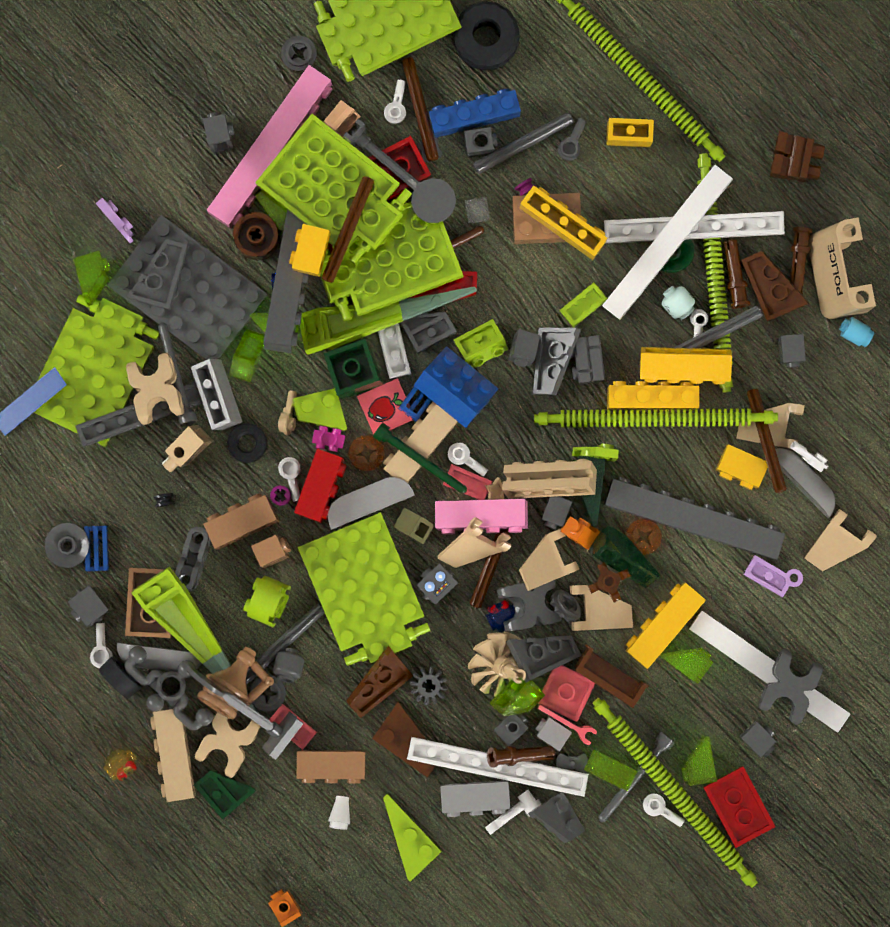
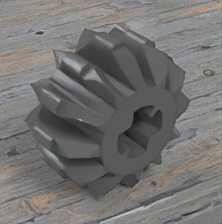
[410,667,448,705]

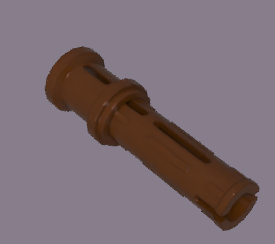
[790,227,813,295]
[723,240,751,309]
[487,746,555,768]

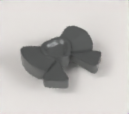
[556,752,588,774]

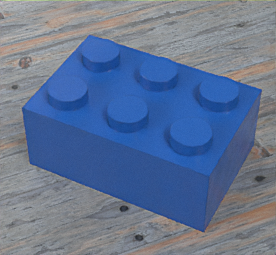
[414,346,498,428]

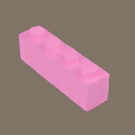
[435,499,528,535]

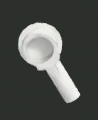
[384,80,406,124]
[790,441,829,472]
[448,443,488,477]
[278,457,300,502]
[90,623,113,668]
[643,794,685,827]

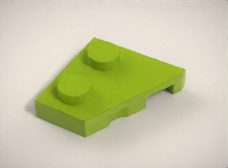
[292,388,347,431]

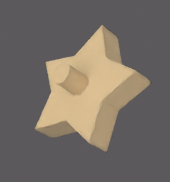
[485,477,505,500]

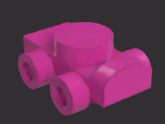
[312,426,345,452]

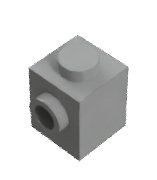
[535,716,572,751]

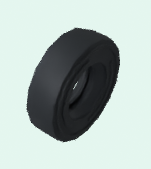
[227,423,267,463]

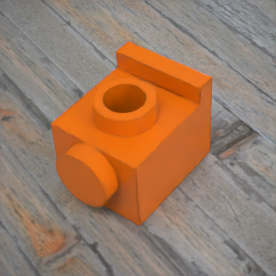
[560,517,601,550]
[268,889,303,927]

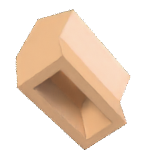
[324,100,361,138]

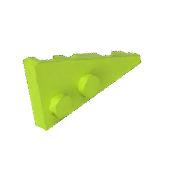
[383,793,442,882]

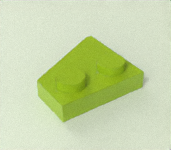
[572,444,619,462]

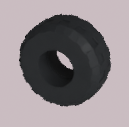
[453,1,520,71]

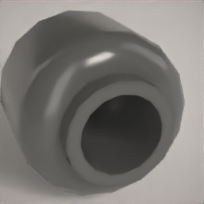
[273,648,305,683]

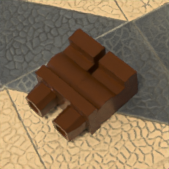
[770,131,825,182]

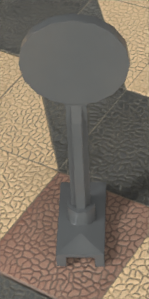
[343,119,456,223]
[186,666,304,760]

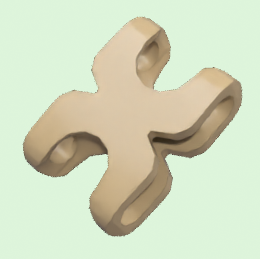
[126,352,184,425]
[195,712,261,778]

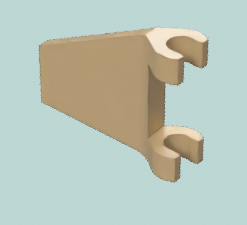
[736,403,805,450]
[804,509,877,571]
[438,517,511,568]
[519,528,579,591]
[569,585,633,631]

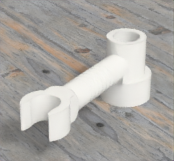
[690,309,708,349]
[485,790,541,835]

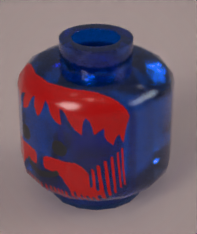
[485,600,515,633]

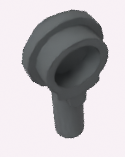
[558,118,586,161]

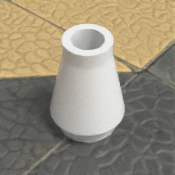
[328,796,350,830]

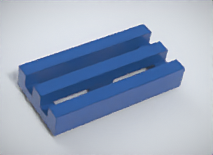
[398,386,432,422]
[84,526,109,571]

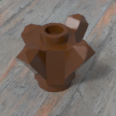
[588,562,631,603]

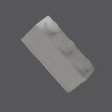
[191,359,242,430]
[440,780,510,817]

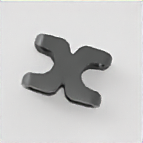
[175,527,212,592]
[497,580,563,632]
[758,648,823,725]

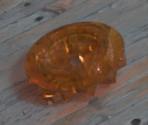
[349,435,384,471]
[626,519,662,555]

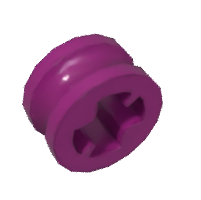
[515,178,537,196]
[270,485,291,506]

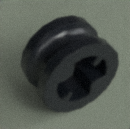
[153,493,175,508]

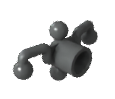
[125,646,214,731]

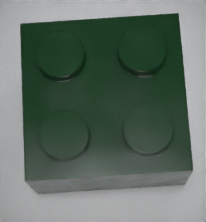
[324,339,384,399]

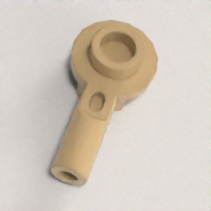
[278,391,297,435]

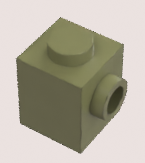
[393,508,434,544]

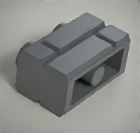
[571,335,606,385]

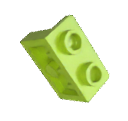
[454,319,508,368]

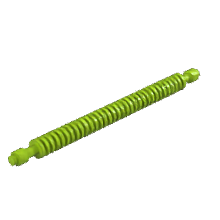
[556,0,726,162]
[697,153,733,393]
[534,408,778,428]
[592,698,758,888]

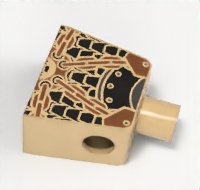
[162,425,213,472]

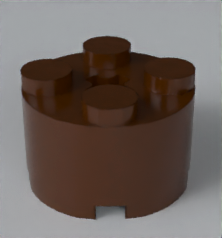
[233,212,280,261]

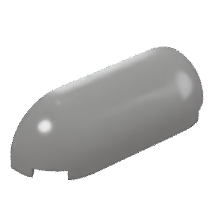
[776,448,836,518]
[328,477,415,530]
[117,642,202,672]

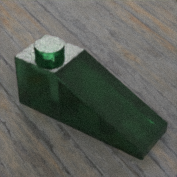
[573,456,606,527]
[592,525,660,588]

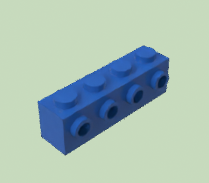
[429,88,521,138]

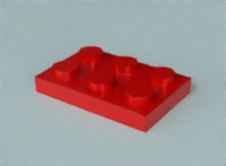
[703,766,775,848]

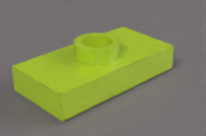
[559,282,608,328]

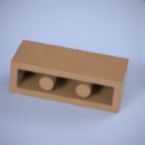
[251,535,291,568]
[297,750,366,783]

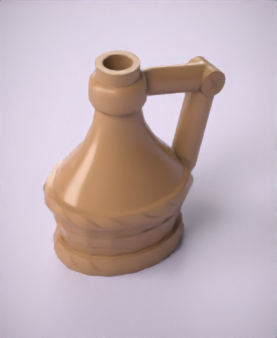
[197,647,274,719]

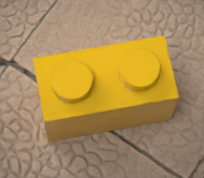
[606,118,654,147]
[289,224,331,277]
[716,444,768,490]

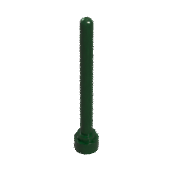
[373,422,467,494]

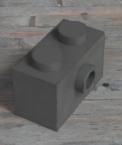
[203,112,235,153]

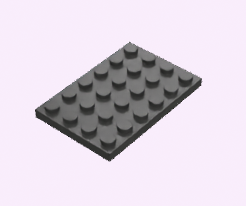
[107,215,268,360]

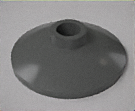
[44,523,90,568]

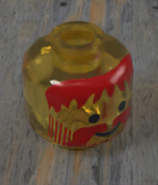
[103,748,137,781]

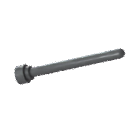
[158,323,198,426]
[598,732,675,822]

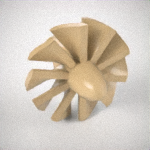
[468,631,526,697]

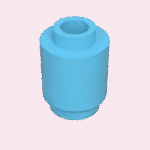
[839,317,874,347]

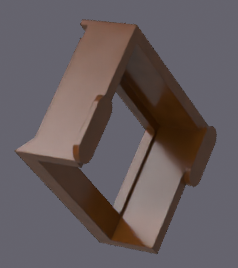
[574,644,649,708]

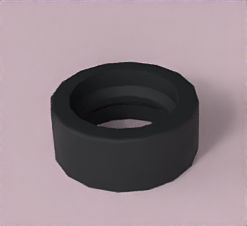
[99,657,141,699]

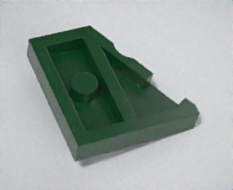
[194,770,257,820]

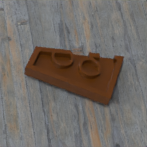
[741,251,809,321]
[346,645,413,718]
[372,702,436,778]

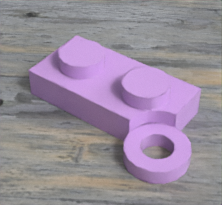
[96,198,134,243]
[743,555,803,597]

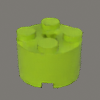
[243,575,291,628]

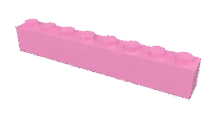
[207,65,332,229]

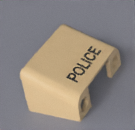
[809,217,876,319]

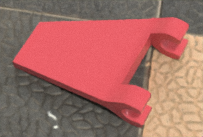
[537,704,597,745]

